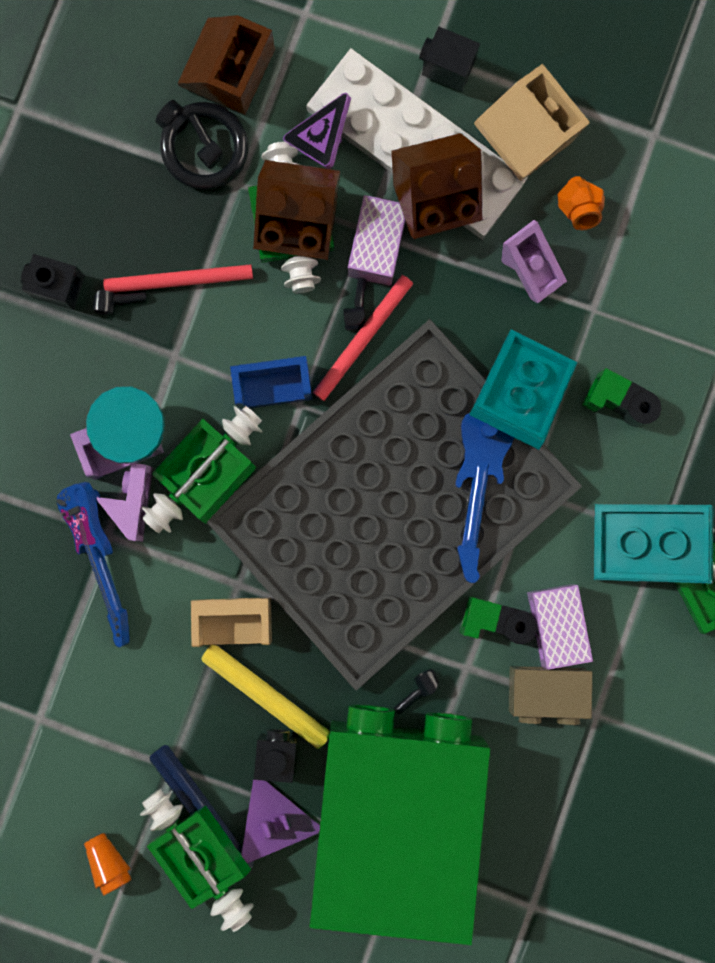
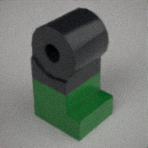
[581,368,662,427]
[459,596,537,644]

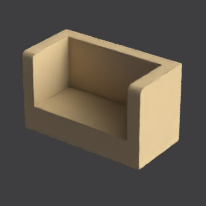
[191,597,272,647]

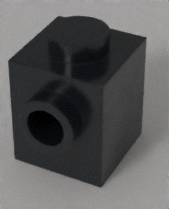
[419,26,480,92]
[21,254,85,310]
[254,729,299,783]

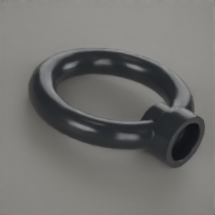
[155,99,249,190]

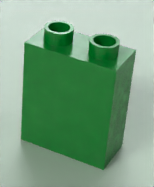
[310,704,490,945]

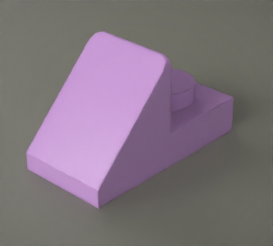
[501,220,567,303]
[96,463,153,542]

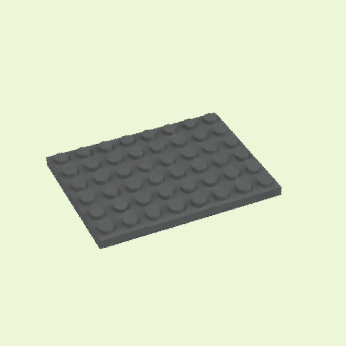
[207,319,582,691]

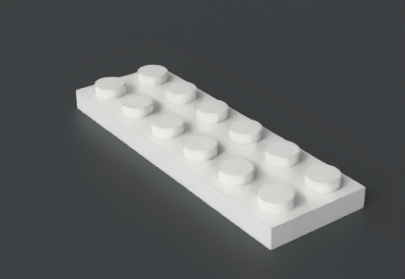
[306,48,528,240]

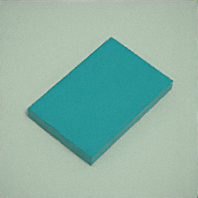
[469,329,578,450]
[594,504,714,583]

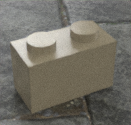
[509,666,592,725]

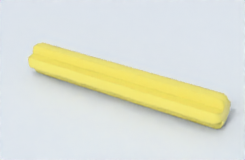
[201,645,330,749]

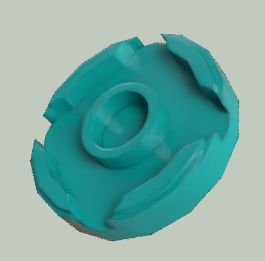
[86,386,165,464]

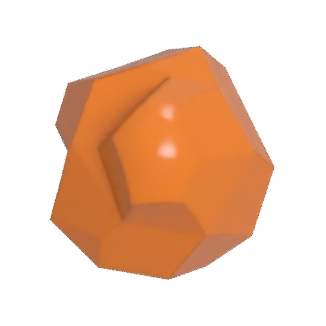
[557,176,605,230]

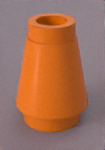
[84,833,132,896]

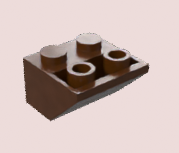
[178,15,275,115]
[391,133,483,239]
[253,160,340,260]

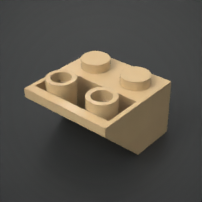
[474,64,590,181]

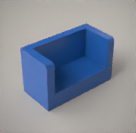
[230,356,313,410]

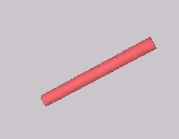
[103,264,253,293]
[312,275,413,401]

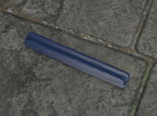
[149,745,254,869]

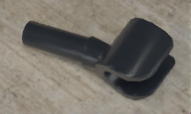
[189,113,223,168]
[343,278,367,330]
[93,290,146,315]
[394,669,439,715]

